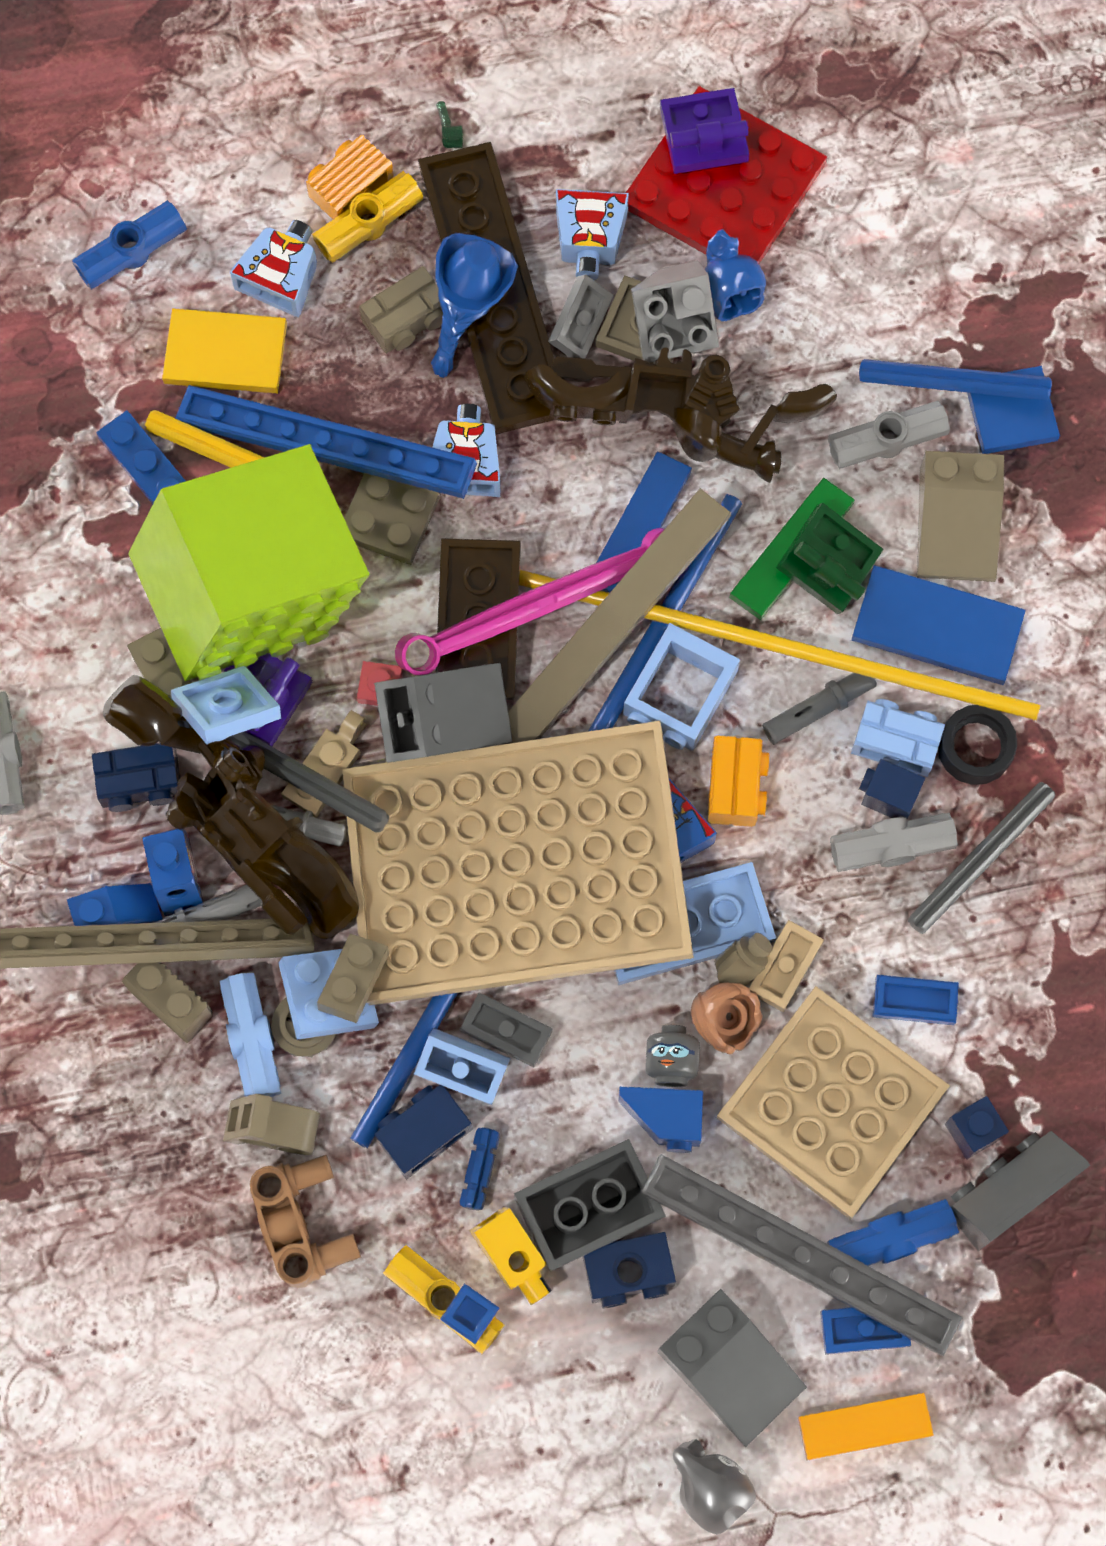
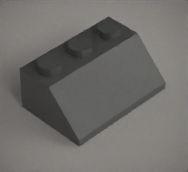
[951,1131,1091,1251]
[514,1139,666,1272]

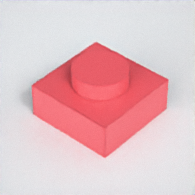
[357,661,403,706]

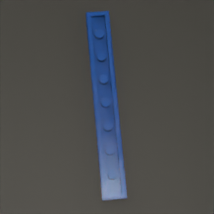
[175,385,477,499]

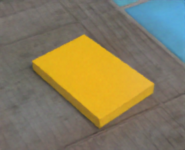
[162,308,287,394]

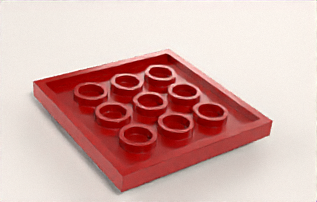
[626,86,827,264]

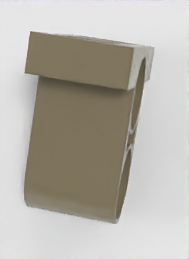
[223,1094,320,1155]

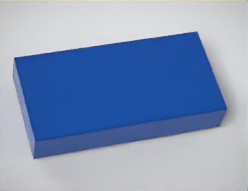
[873,975,959,1025]

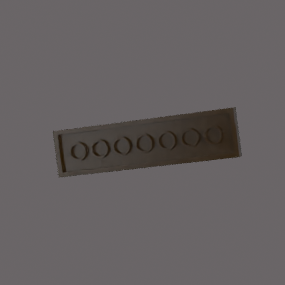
[418,142,555,435]

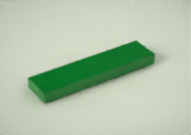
[729,477,855,620]

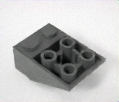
[374,663,513,763]

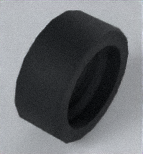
[938,705,1017,785]

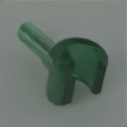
[436,101,463,148]

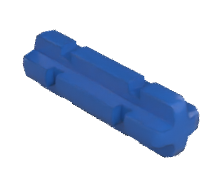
[460,1128,500,1211]

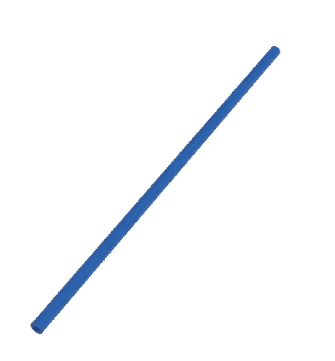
[350,494,742,1149]

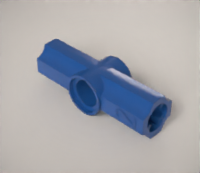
[72,200,187,290]
[827,1199,959,1266]

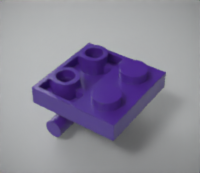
[660,88,749,174]
[223,653,313,747]

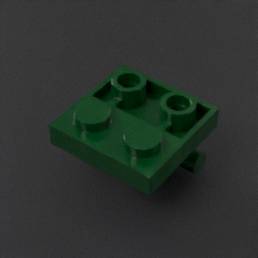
[776,503,884,614]

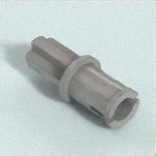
[272,805,348,846]

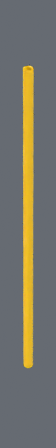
[519,569,1041,721]

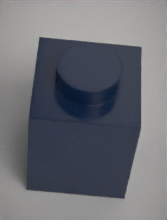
[858,759,925,819]
[945,1096,1009,1160]

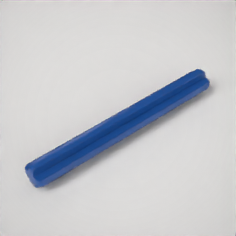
[859,359,1052,400]

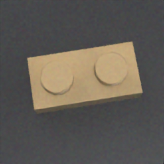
[749,920,824,1013]

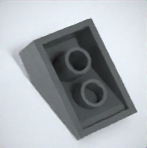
[657,1289,807,1447]

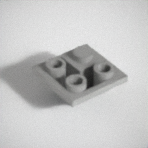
[631,260,719,363]

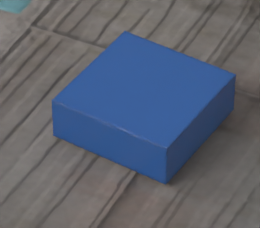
[440,1283,500,1344]

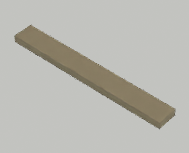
[508,488,731,744]
[0,919,314,969]

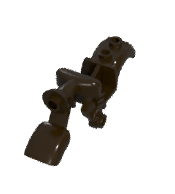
[524,347,837,483]
[103,675,359,939]

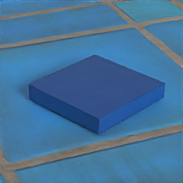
[967,366,1060,454]

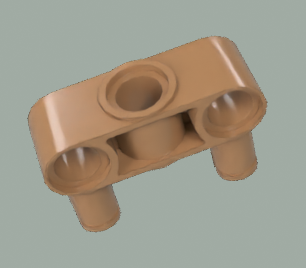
[250,1155,361,1288]

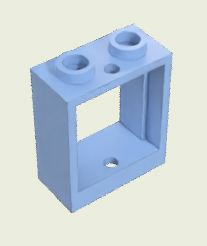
[623,623,740,751]

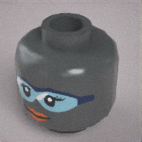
[645,1025,700,1087]

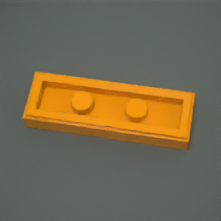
[798,1393,934,1461]

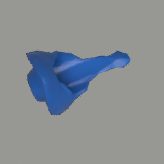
[431,233,518,378]

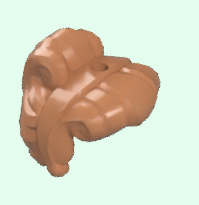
[691,982,763,1054]

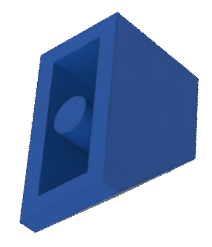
[66,883,163,926]
[618,1086,703,1153]

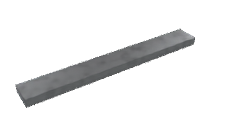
[640,1154,962,1356]

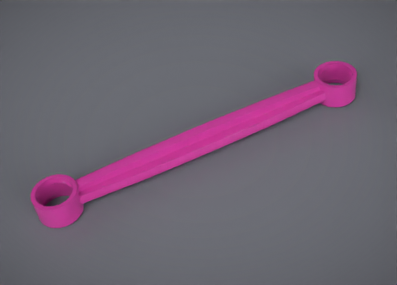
[395,528,664,675]

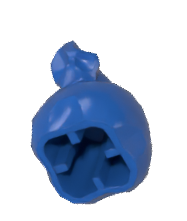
[705,229,766,322]

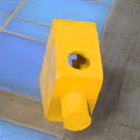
[469,1207,552,1305]

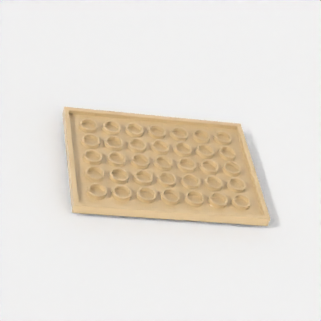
[342,721,694,1005]

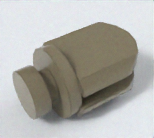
[714,933,773,986]

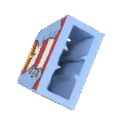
[556,189,629,280]
[230,220,317,318]
[432,404,501,497]

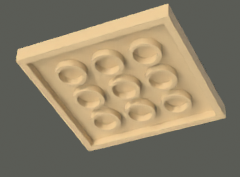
[716,986,950,1220]

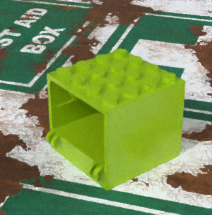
[128,444,370,681]

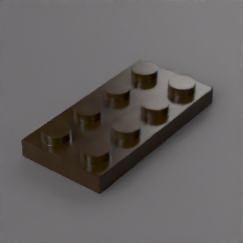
[436,538,521,700]

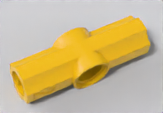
[312,171,423,263]
[383,1245,505,1355]

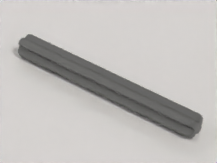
[228,731,389,833]
[908,782,1056,934]

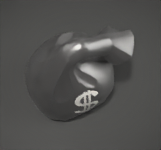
[673,1439,756,1535]

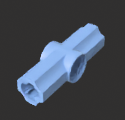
[220,973,282,1098]

